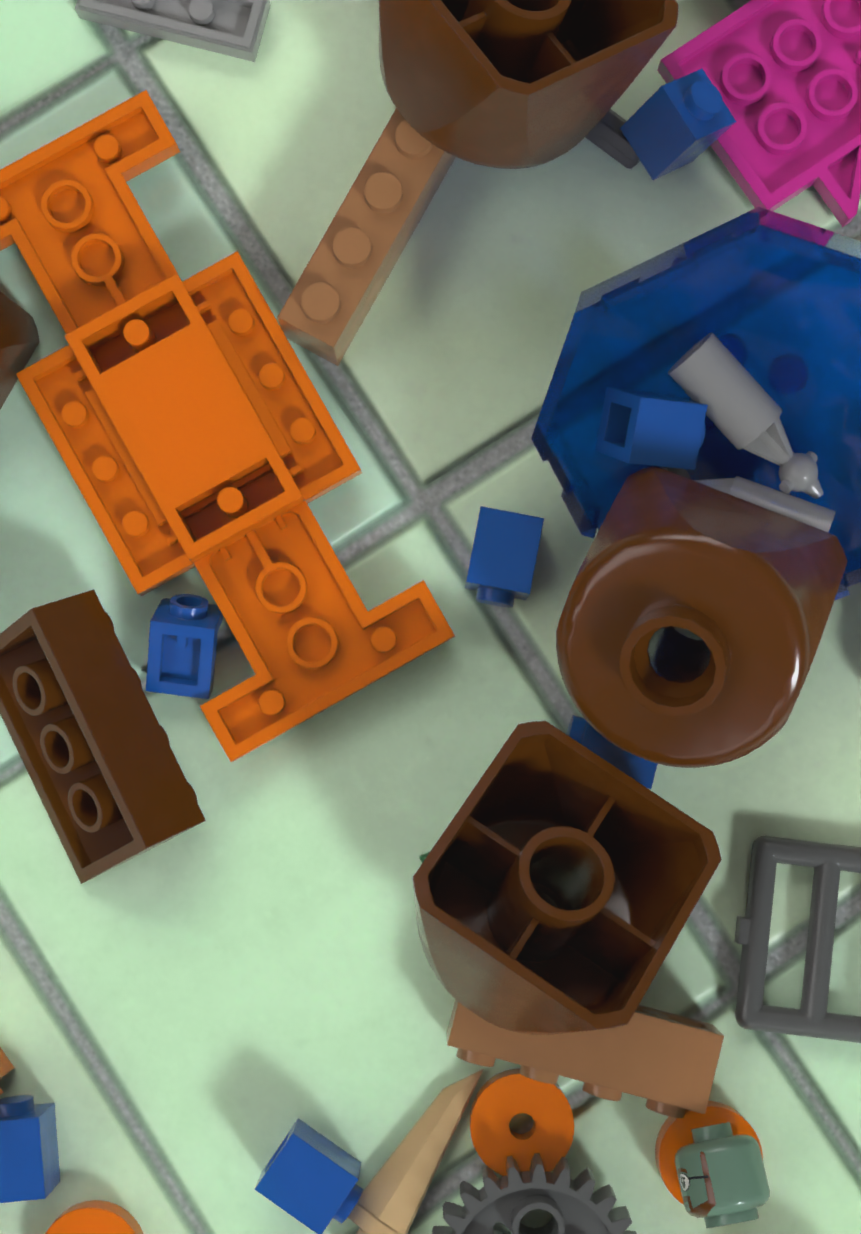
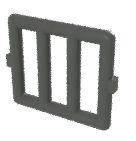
[734,836,861,1043]

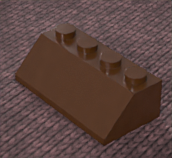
[0,589,206,884]

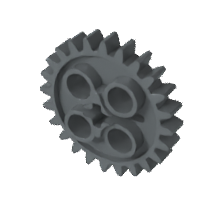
[432,1153,637,1234]

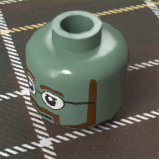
[675,1122,770,1228]

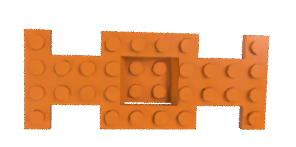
[0,90,455,762]

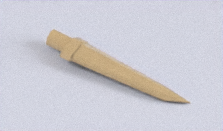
[348,1069,484,1234]

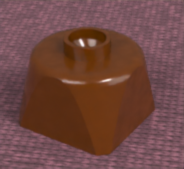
[379,0,678,169]
[556,466,848,768]
[413,721,722,1035]

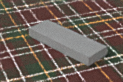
[75,0,270,62]

